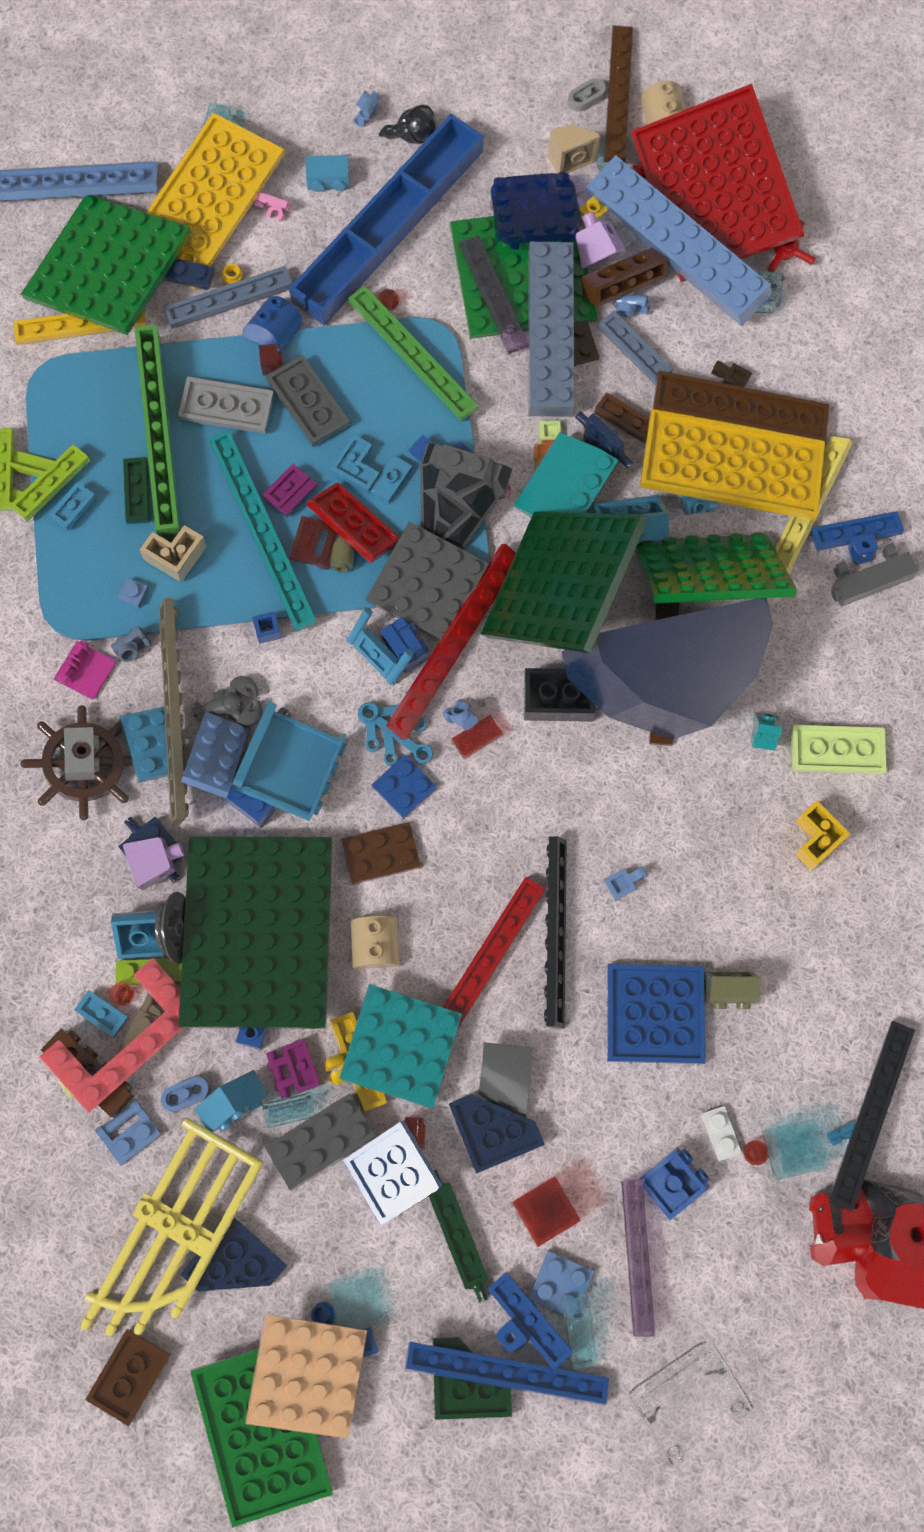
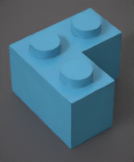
[195,1070,269,1132]

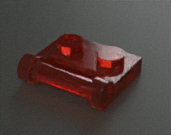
[289,516,339,570]

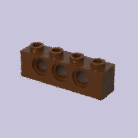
[582,248,667,307]
[41,1028,135,1118]

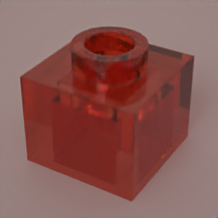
[259,344,283,376]

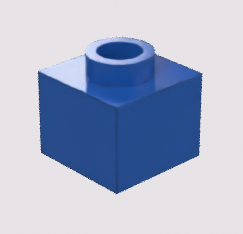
[252,611,281,644]
[236,1028,267,1050]

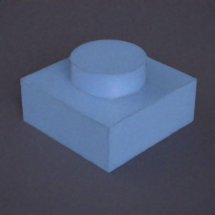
[117,578,148,609]

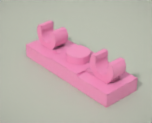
[230,182,292,221]

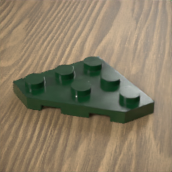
[433,1337,512,1420]

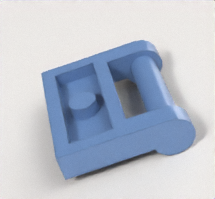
[95,1099,162,1166]

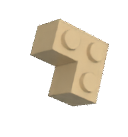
[140,525,207,583]

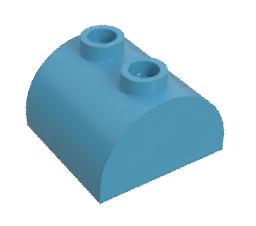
[111,910,166,959]

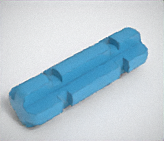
[827,1120,856,1145]

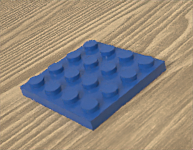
[607,964,705,1064]

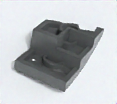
[479,1042,533,1118]

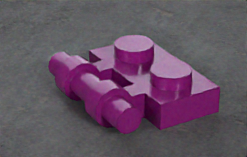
[266,1039,321,1100]

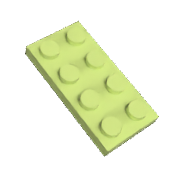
[791,725,887,775]

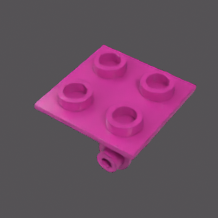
[53,640,117,700]

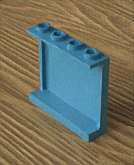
[231,701,347,821]

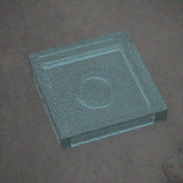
[327,1270,389,1329]

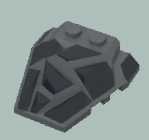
[420,443,512,549]

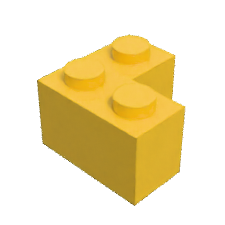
[795,800,850,871]

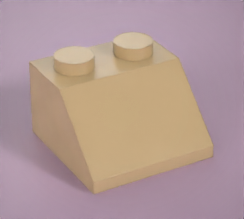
[548,125,600,177]

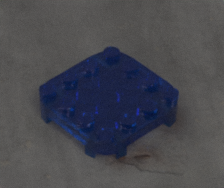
[490,172,581,250]

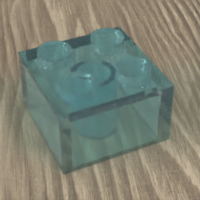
[762,1119,828,1180]

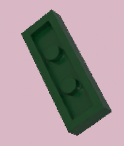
[123,457,150,524]

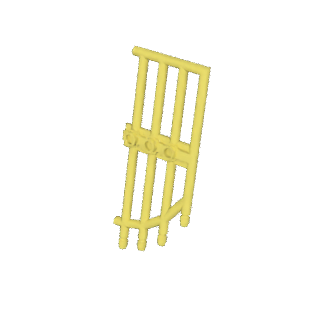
[80,1118,264,1337]

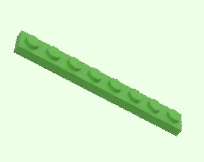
[348,286,478,422]

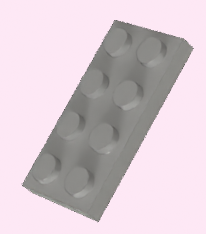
[178,377,274,434]

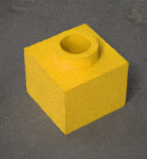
[577,196,608,223]

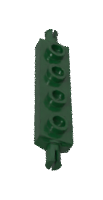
[428,1170,489,1303]

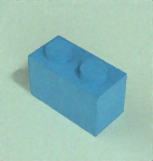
[305,155,350,192]

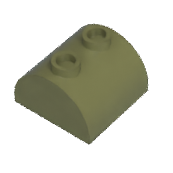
[704,972,760,1009]

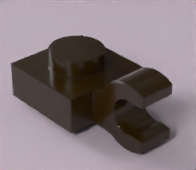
[710,360,752,387]

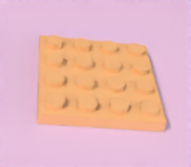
[245,1314,367,1438]

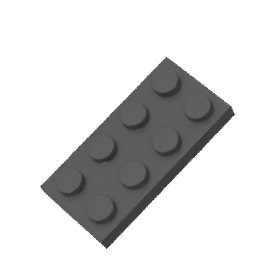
[265,355,350,447]

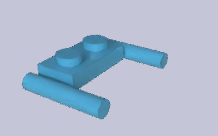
[346,608,414,685]

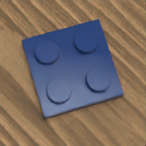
[371,754,437,819]

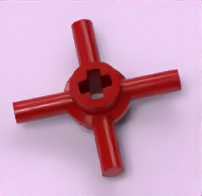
[767,220,816,273]

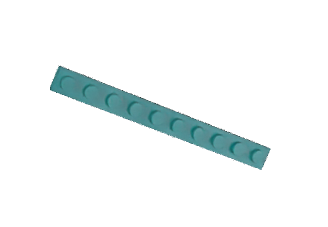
[209,430,317,632]

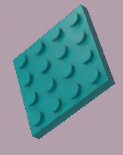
[339,984,462,1109]

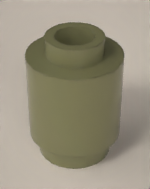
[330,537,355,573]

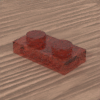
[451,715,503,760]

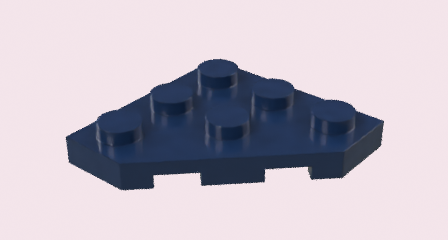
[449,1094,545,1174]
[180,1217,288,1292]

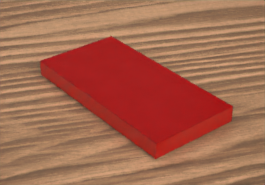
[307,482,400,563]

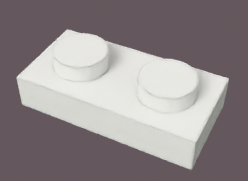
[701,1106,742,1161]

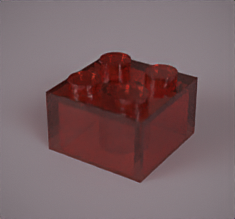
[511,1176,581,1247]

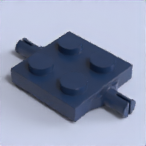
[575,411,634,469]
[118,817,185,884]

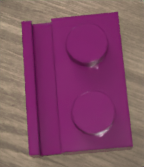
[263,464,317,518]

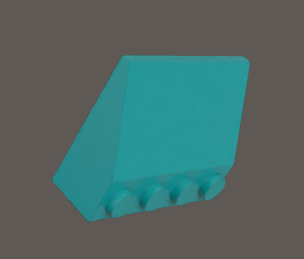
[513,432,618,517]

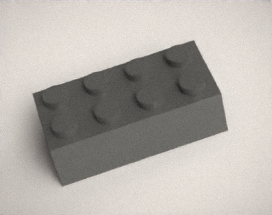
[264,1093,376,1191]

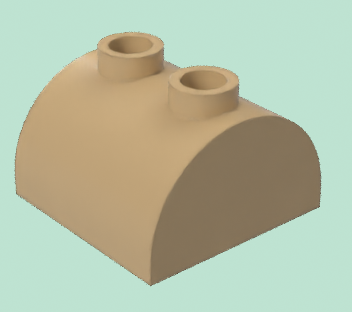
[641,81,686,125]
[350,916,400,969]

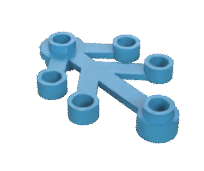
[358,702,432,767]

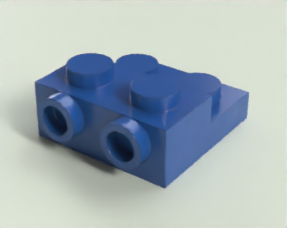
[638,1146,710,1220]

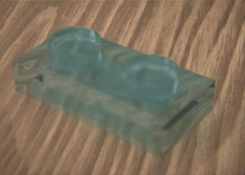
[262,1092,315,1129]

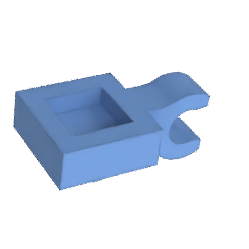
[604,867,647,901]

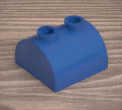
[243,296,303,352]

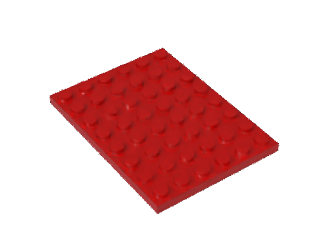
[631,83,804,283]

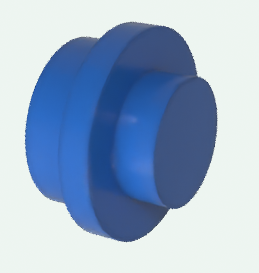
[311,1302,335,1324]

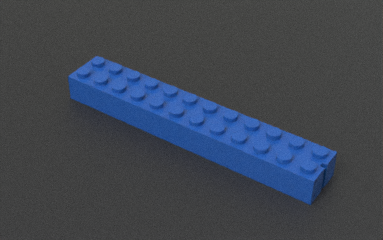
[289,114,484,326]

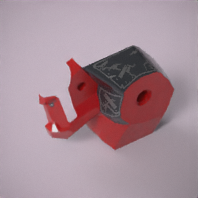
[809,1179,924,1309]

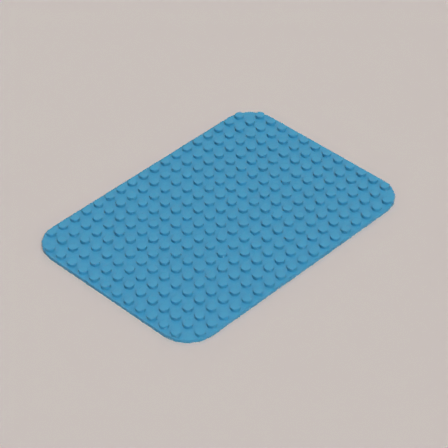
[26,317,489,641]

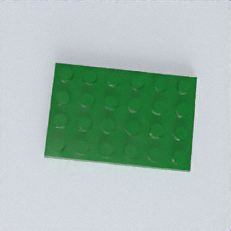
[190,1348,333,1528]

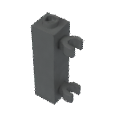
[831,543,919,607]

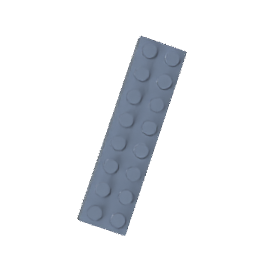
[528,242,574,417]

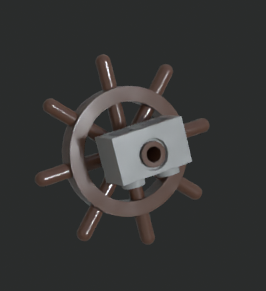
[20,705,133,821]

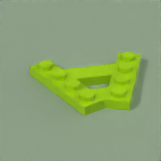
[0,427,91,522]

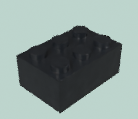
[524,668,595,722]

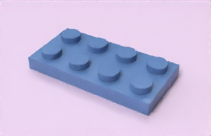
[181,712,249,798]

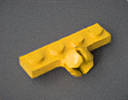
[325,1011,387,1113]

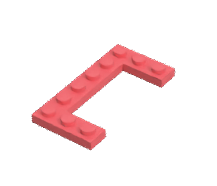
[38,958,183,1113]

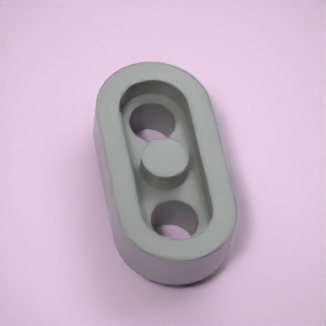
[568,78,606,111]

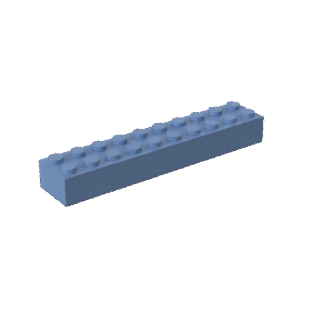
[586,155,772,327]

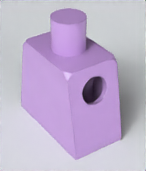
[576,212,626,268]
[123,837,184,890]

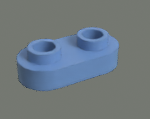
[161,1077,210,1112]

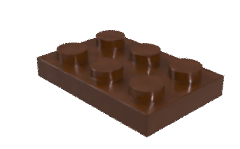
[341,822,421,885]
[85,1329,171,1427]

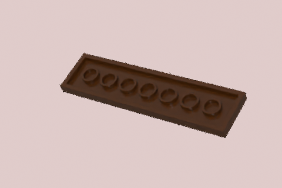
[653,370,829,442]

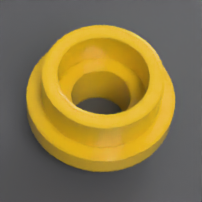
[221,263,243,284]

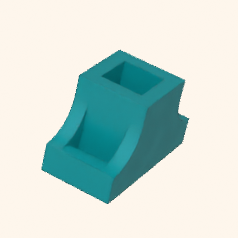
[751,712,782,751]

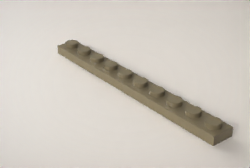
[159,598,189,825]

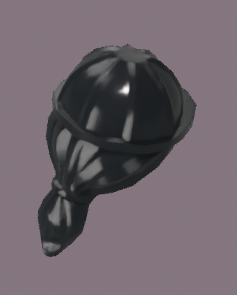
[379,105,437,144]

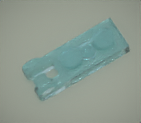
[561,1292,598,1370]

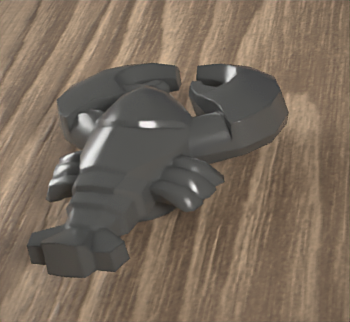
[192,676,262,727]

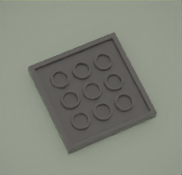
[366,521,489,640]

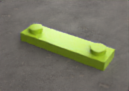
[116,958,182,986]

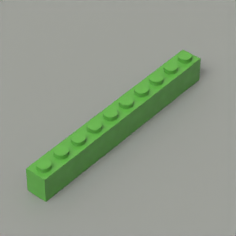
[135,325,181,540]

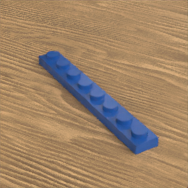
[404,1342,609,1405]

